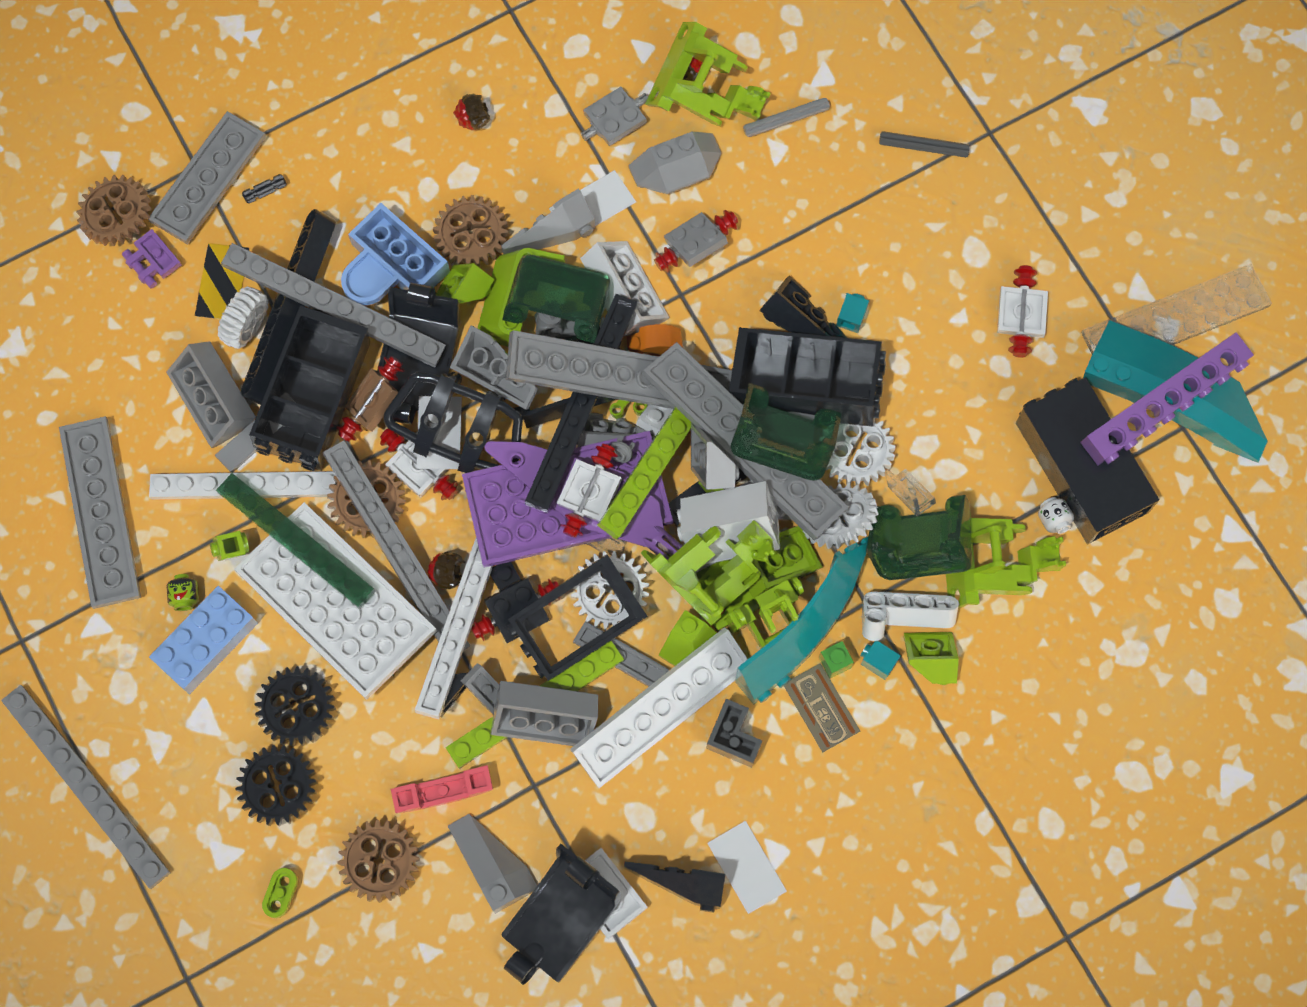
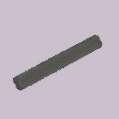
[879,131,970,158]

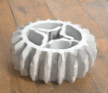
[218,286,268,349]

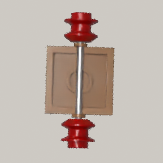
[336,356,404,442]

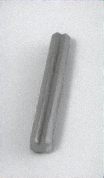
[743,98,830,137]

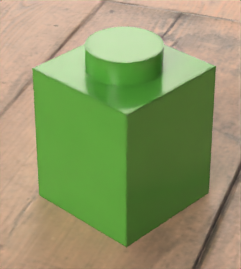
[819,641,854,679]

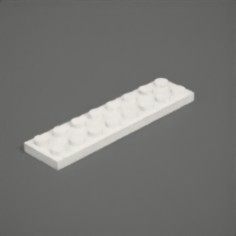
[570,627,747,788]

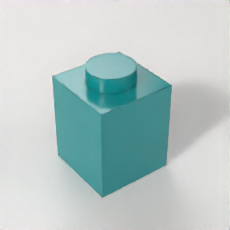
[836,293,869,333]
[860,641,901,680]

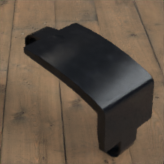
[377,282,460,425]
[502,843,621,985]

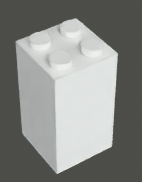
[677,481,780,565]

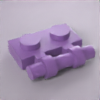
[122,229,181,289]

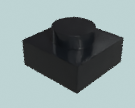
[490,562,521,591]

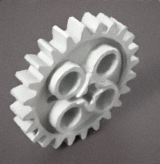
[818,418,896,486]
[803,483,879,549]
[571,551,649,630]

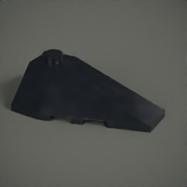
[759,275,847,338]
[624,861,725,913]

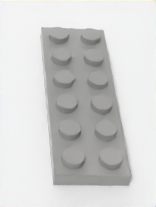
[148,111,266,245]

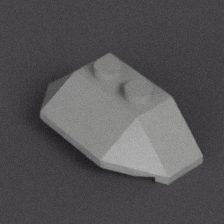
[628,131,721,194]

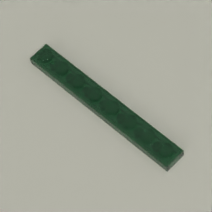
[216,473,376,609]

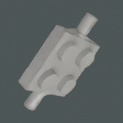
[580,86,648,146]

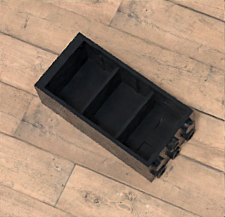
[249,305,370,471]
[729,327,886,427]
[1016,377,1160,545]

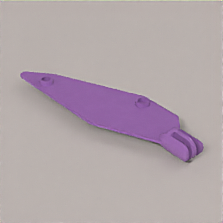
[485,441,683,560]

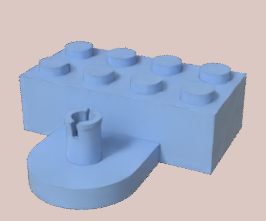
[341,203,450,305]

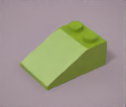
[748,526,822,599]

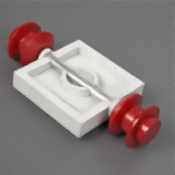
[997,265,1048,358]
[380,428,458,501]
[557,443,622,538]

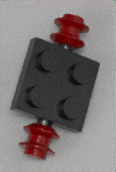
[471,577,561,643]

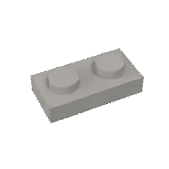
[461,663,499,714]

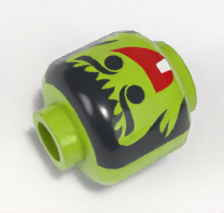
[166,574,199,611]

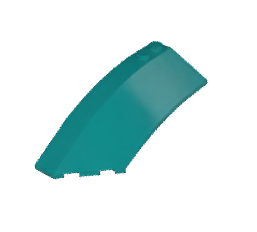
[1083,320,1268,463]
[735,537,871,705]

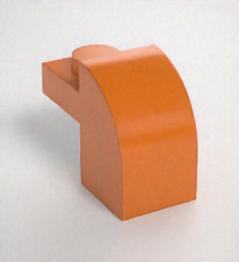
[627,324,683,356]

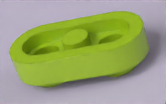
[262,868,298,918]

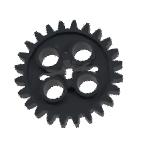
[254,666,336,747]
[235,745,318,827]

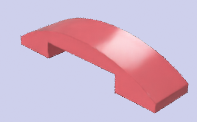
[391,765,493,814]

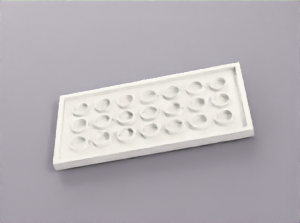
[234,502,437,700]

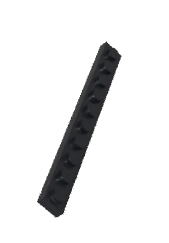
[525,294,638,513]

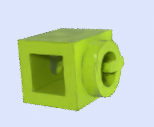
[210,531,249,561]

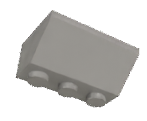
[691,423,739,490]

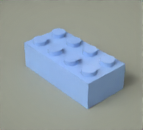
[149,586,258,695]

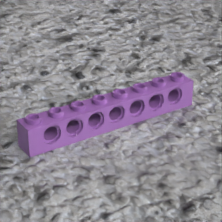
[1080,332,1254,465]

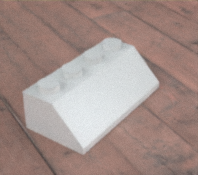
[580,241,669,336]

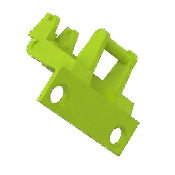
[645,22,771,126]
[940,509,1066,609]
[641,520,775,626]
[713,576,804,649]

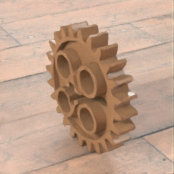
[76,175,152,246]
[433,195,509,268]
[327,460,406,538]
[337,820,420,903]

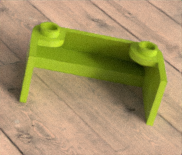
[478,248,566,347]

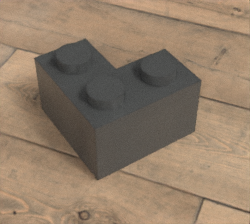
[706,699,762,768]

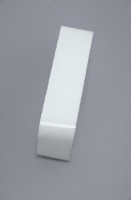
[861,592,959,641]

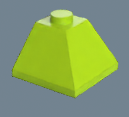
[436,263,495,304]
[658,610,717,666]
[903,632,959,685]

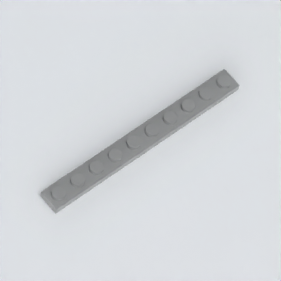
[221,243,446,368]
[323,441,470,651]
[1,685,171,889]

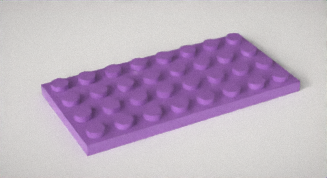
[462,431,673,568]

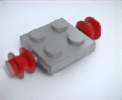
[654,210,738,273]

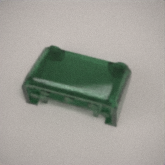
[502,254,611,343]
[730,383,842,481]
[866,495,972,580]

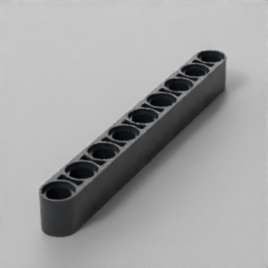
[241,209,336,405]

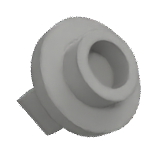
[610,436,635,463]

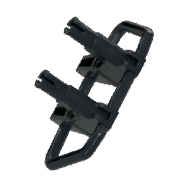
[383,372,523,473]

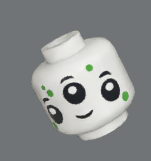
[1038,497,1074,534]

